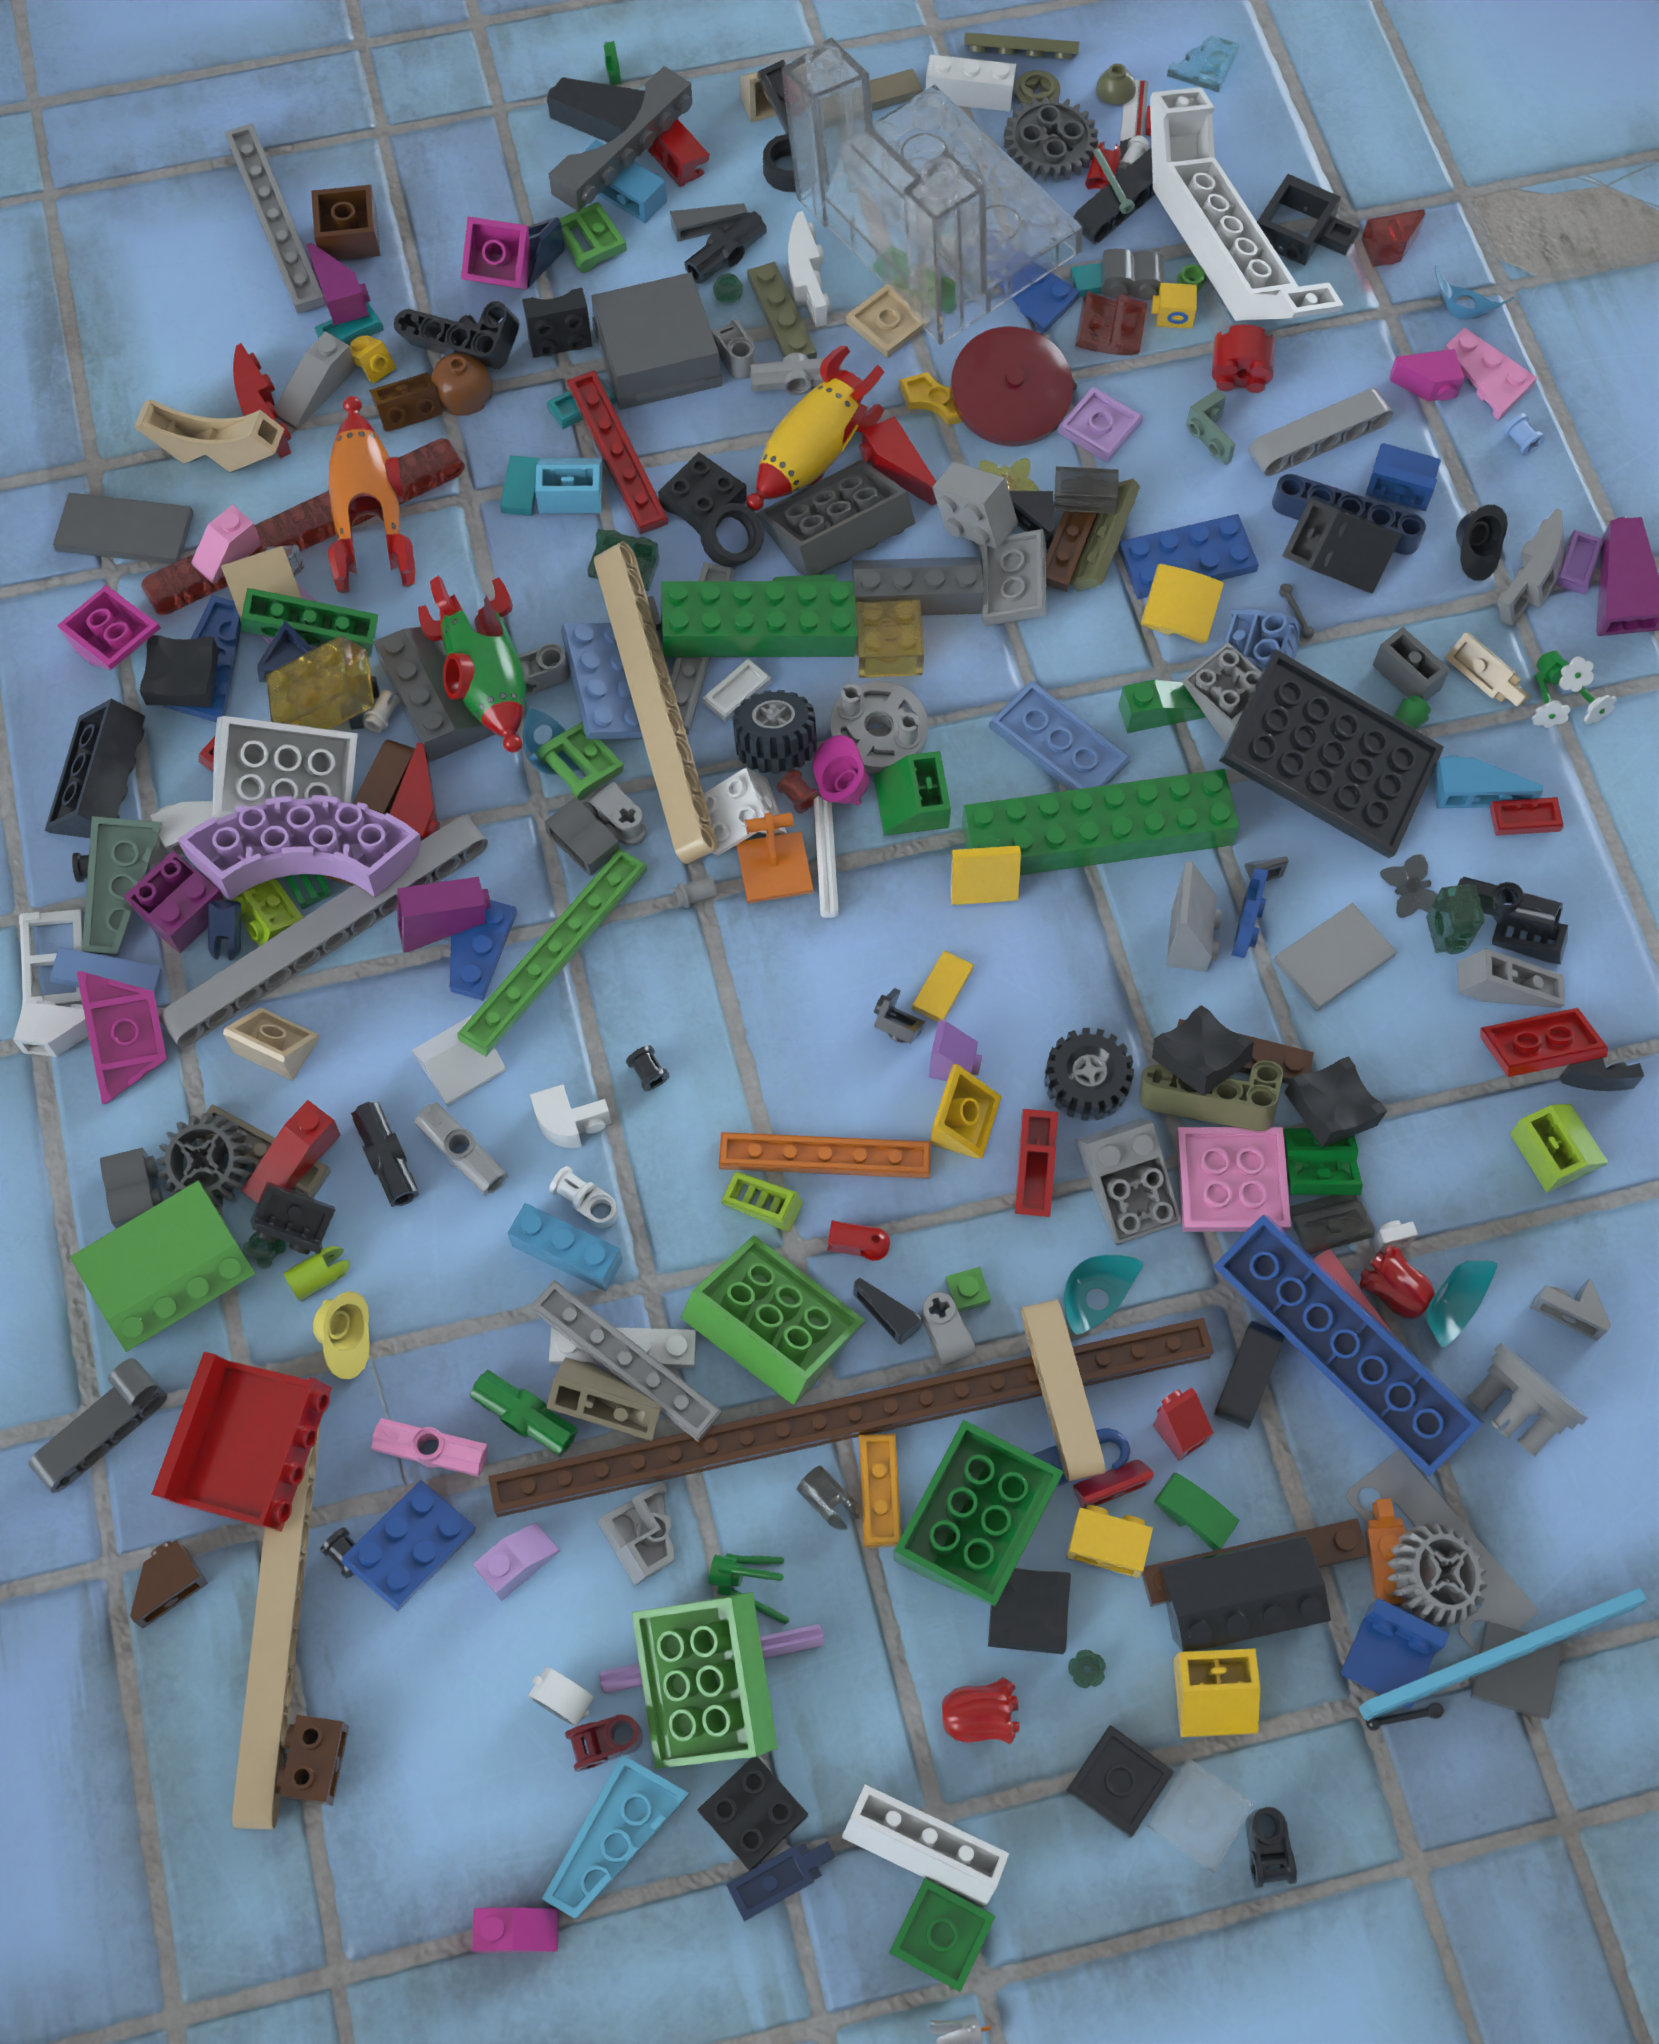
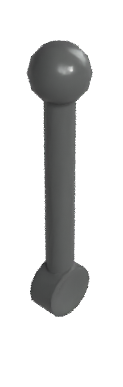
[1279,583,1314,639]

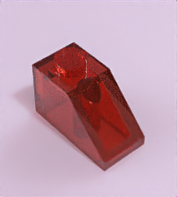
[1362,209,1426,267]

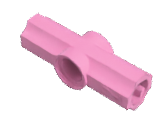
[371,1418,488,1477]

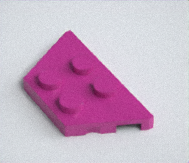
[76,971,167,1104]

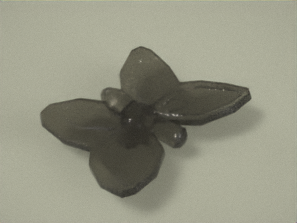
[1380,854,1447,918]

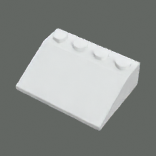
[213,716,358,818]

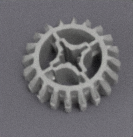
[1387,1522,1488,1628]

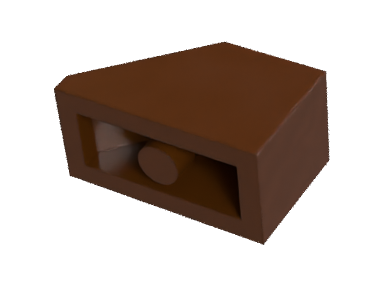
[130,1540,208,1629]

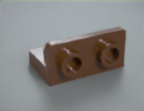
[369,372,443,432]

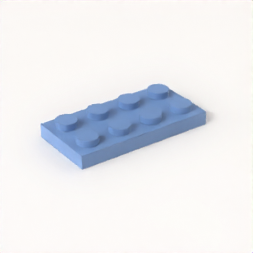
[561,623,643,740]

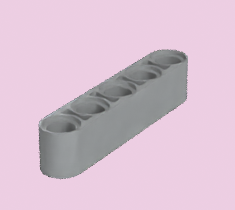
[1249,388,1394,476]

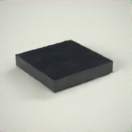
[1066,1725,1175,1838]

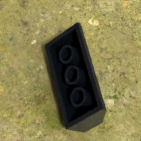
[45,698,146,838]
[1160,1535,1331,1652]

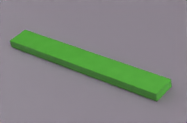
[457,848,647,1057]

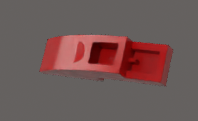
[233,343,292,459]

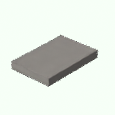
[982,529,1047,626]
[1274,903,1397,1011]

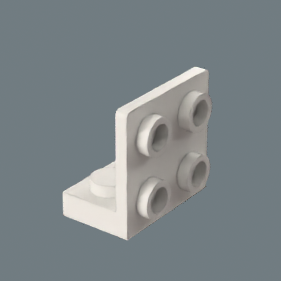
[704,767,787,856]

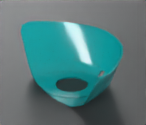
[1064,1255,1143,1335]
[1427,1260,1497,1348]

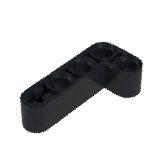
[394,301,520,368]

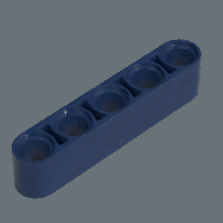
[1272,474,1426,555]

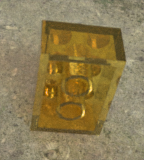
[266,635,374,729]

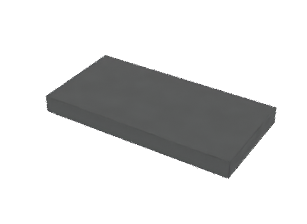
[53,493,193,565]

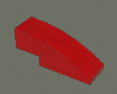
[1015,1109,1058,1217]

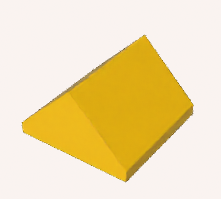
[931,1064,1002,1159]

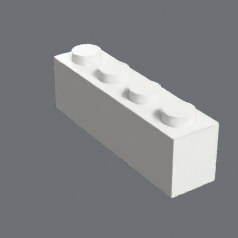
[841,1785,1009,1907]

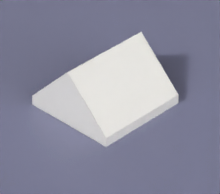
[412,1015,507,1106]

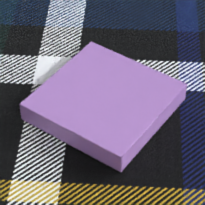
[1057,386,1143,463]

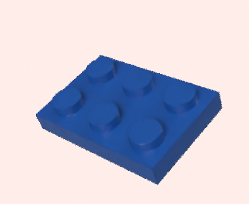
[341,1480,476,1612]

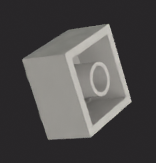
[932,462,1018,549]

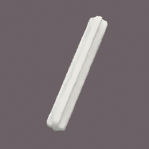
[814,796,839,918]

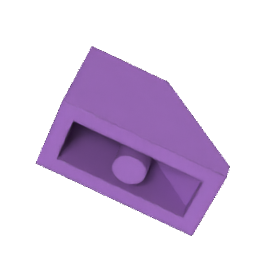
[929,1020,982,1081]

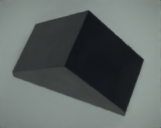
[1009,491,1054,550]

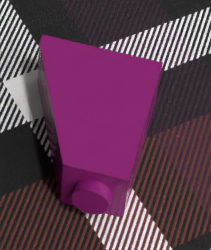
[397,876,491,953]

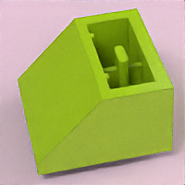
[1510,1104,1608,1193]

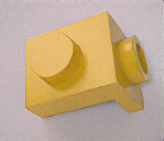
[350,335,396,383]

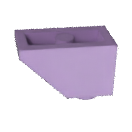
[473,1522,560,1601]

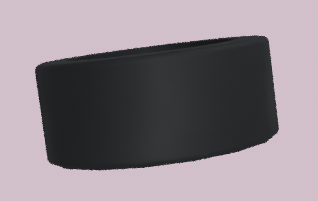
[763,134,818,192]
[701,503,764,567]

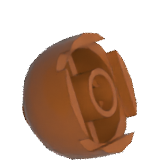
[431,352,493,416]

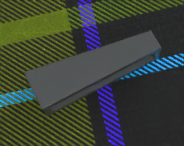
[670,203,748,242]

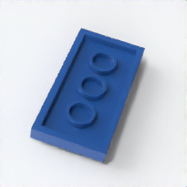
[1118,514,1259,600]

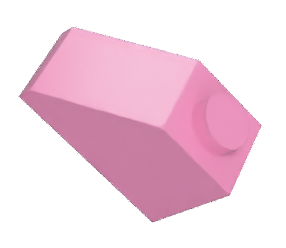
[191,505,262,584]

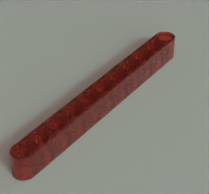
[141,438,465,615]

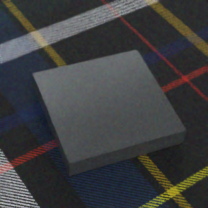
[1470,1621,1563,1720]

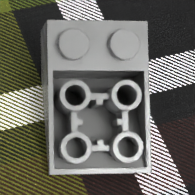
[1182,642,1262,744]
[1076,1118,1182,1245]

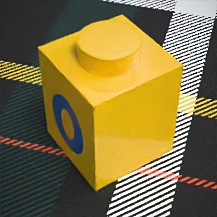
[1151,283,1197,329]

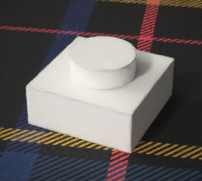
[1372,1220,1418,1253]

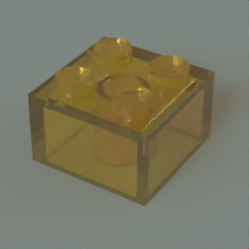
[856,599,924,678]

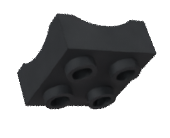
[522,288,593,358]
[658,452,747,535]
[139,635,219,707]
[1152,1005,1254,1095]
[1284,1056,1387,1148]
[988,1568,1071,1654]
[697,1756,808,1871]

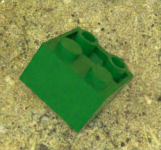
[874,751,951,836]

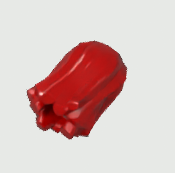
[1359,1245,1435,1319]
[942,1677,1020,1745]

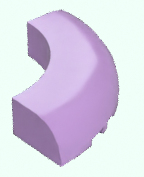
[178,795,421,901]

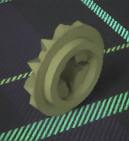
[1015,70,1060,106]

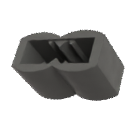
[1100,248,1164,300]
[545,797,620,876]
[100,1147,164,1229]

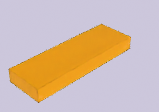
[859,1434,901,1548]

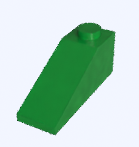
[1118,680,1207,733]

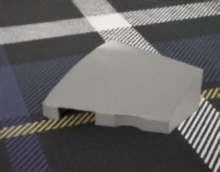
[597,1481,675,1586]

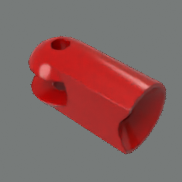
[1085,141,1121,190]
[827,1220,890,1261]

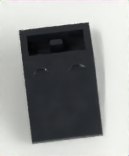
[1282,495,1402,594]

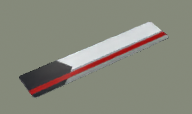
[1120,80,1148,161]

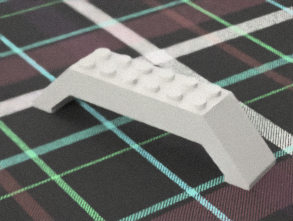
[1150,87,1344,321]

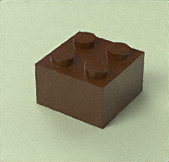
[311,185,380,260]

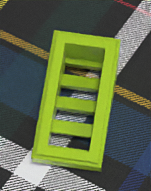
[721,1171,803,1232]

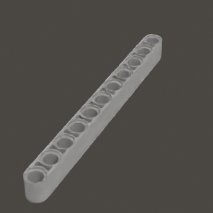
[159,815,488,1047]

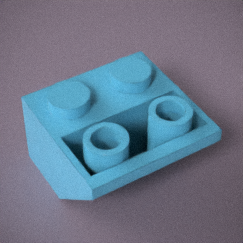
[535,457,603,513]

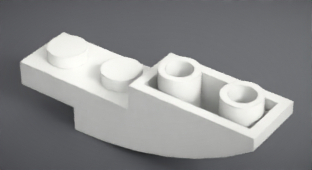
[788,211,831,328]

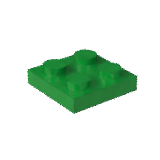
[889,1878,996,1993]

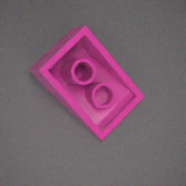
[57,585,161,670]

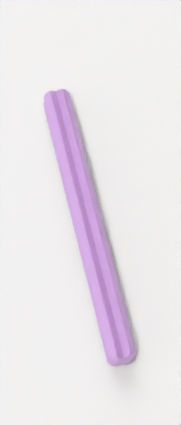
[600,1624,824,1693]

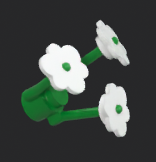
[1532,651,1617,728]

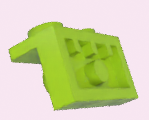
[233,878,304,946]

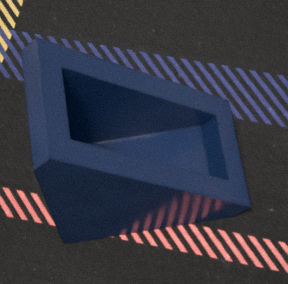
[527,217,565,288]
[257,621,325,682]

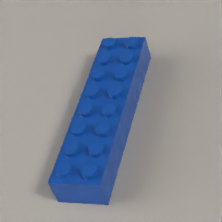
[1213,1214,1484,1477]

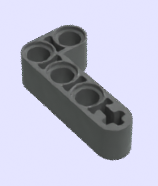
[28,1358,168,1493]

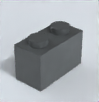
[1373,627,1450,701]

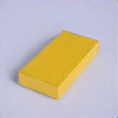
[912,950,974,1022]

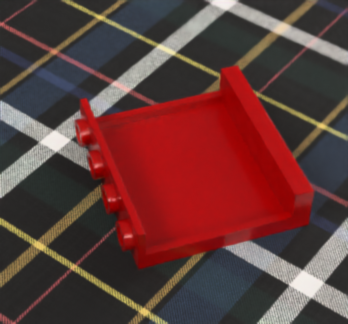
[151,1352,332,1532]

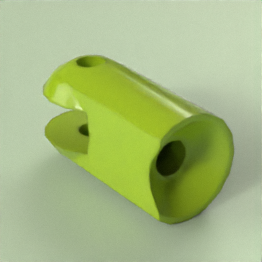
[284,1246,350,1301]

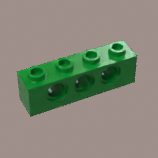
[241,587,378,657]

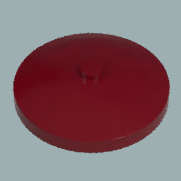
[950,326,1073,447]

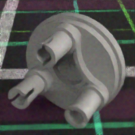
[1467,1342,1588,1457]

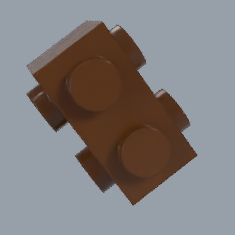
[277,1715,350,1806]

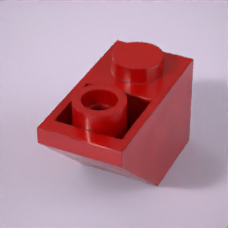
[1153,1387,1213,1461]

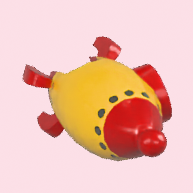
[746,346,884,511]

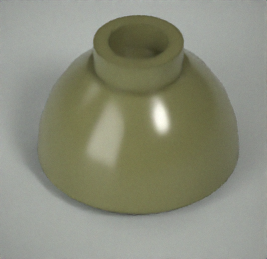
[1096,64,1136,105]

